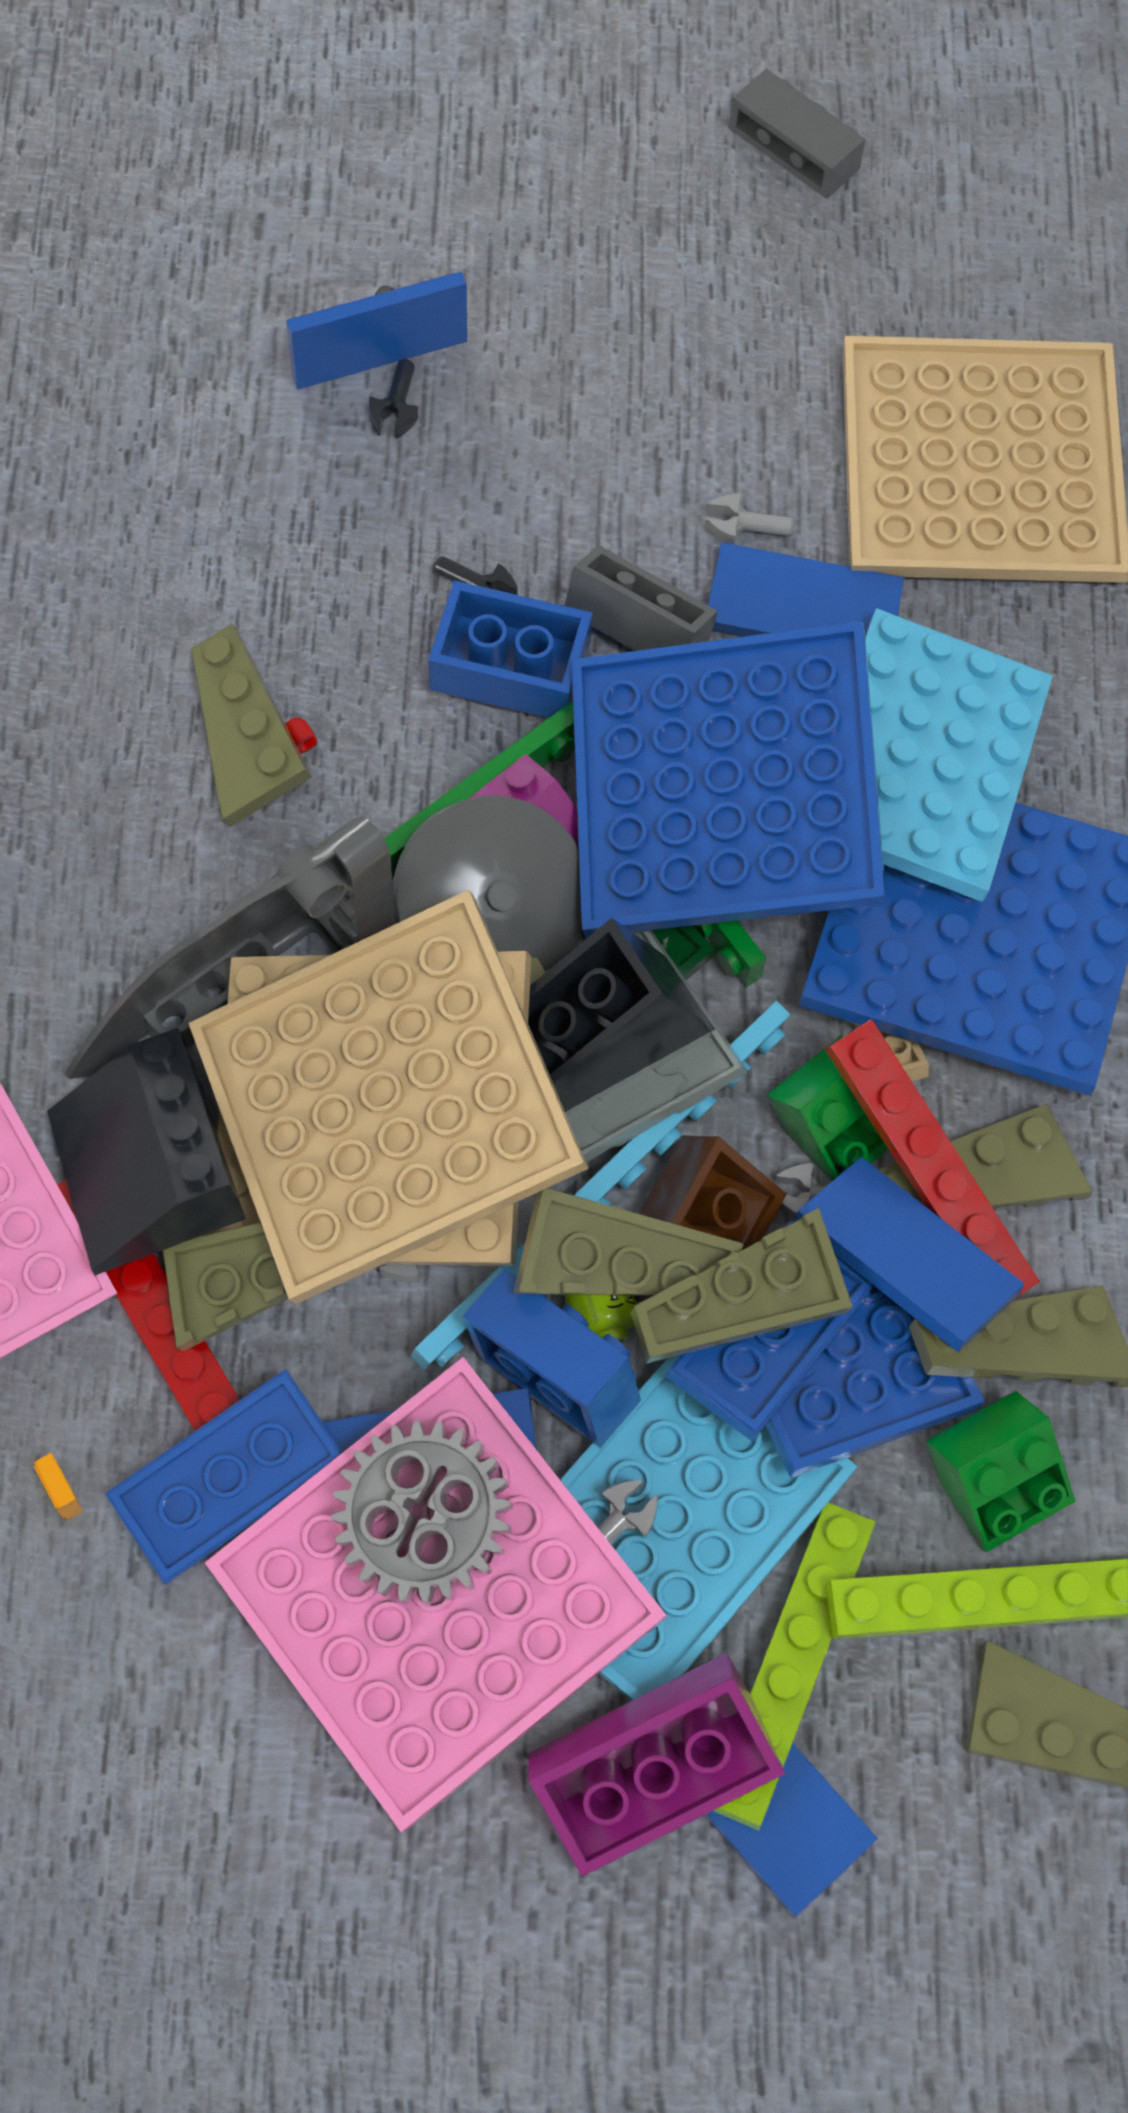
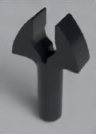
[369,359,419,439]
[434,556,518,595]

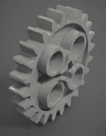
[331,1420,513,1605]

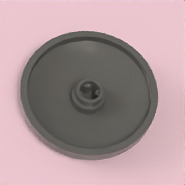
[393,796,584,972]

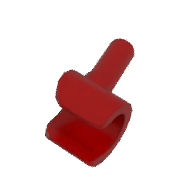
[286,717,318,754]

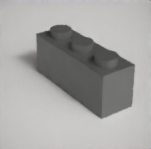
[729,68,865,199]
[564,545,718,651]

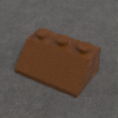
[639,1135,787,1297]

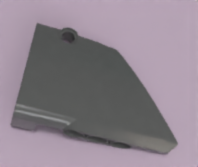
[65,817,395,1079]

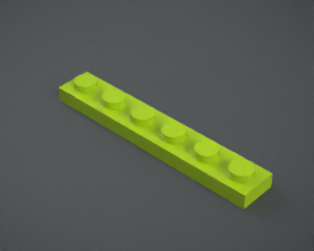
[713,1502,876,1831]
[825,1559,1128,1640]

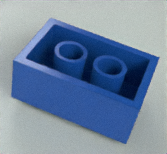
[428,580,593,718]
[462,1269,641,1449]

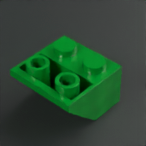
[766,1035,888,1182]
[926,1391,1076,1553]

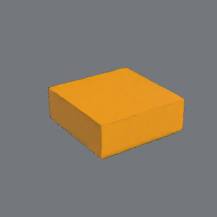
[33,1453,84,1520]

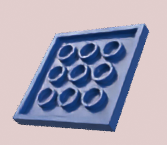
[766,1286,985,1478]

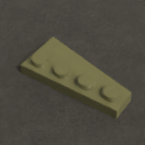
[192,624,312,826]
[878,1104,1092,1211]
[513,1188,743,1296]
[630,1207,853,1363]
[163,1222,288,1351]
[909,1285,1128,1388]
[966,1640,1128,1789]

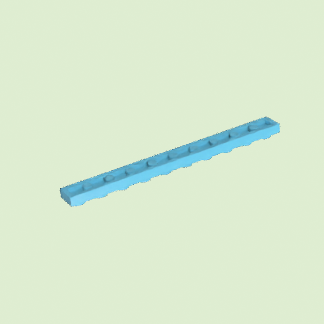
[410,1000,791,1371]

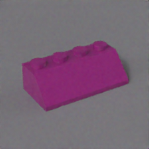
[528,1652,785,1877]

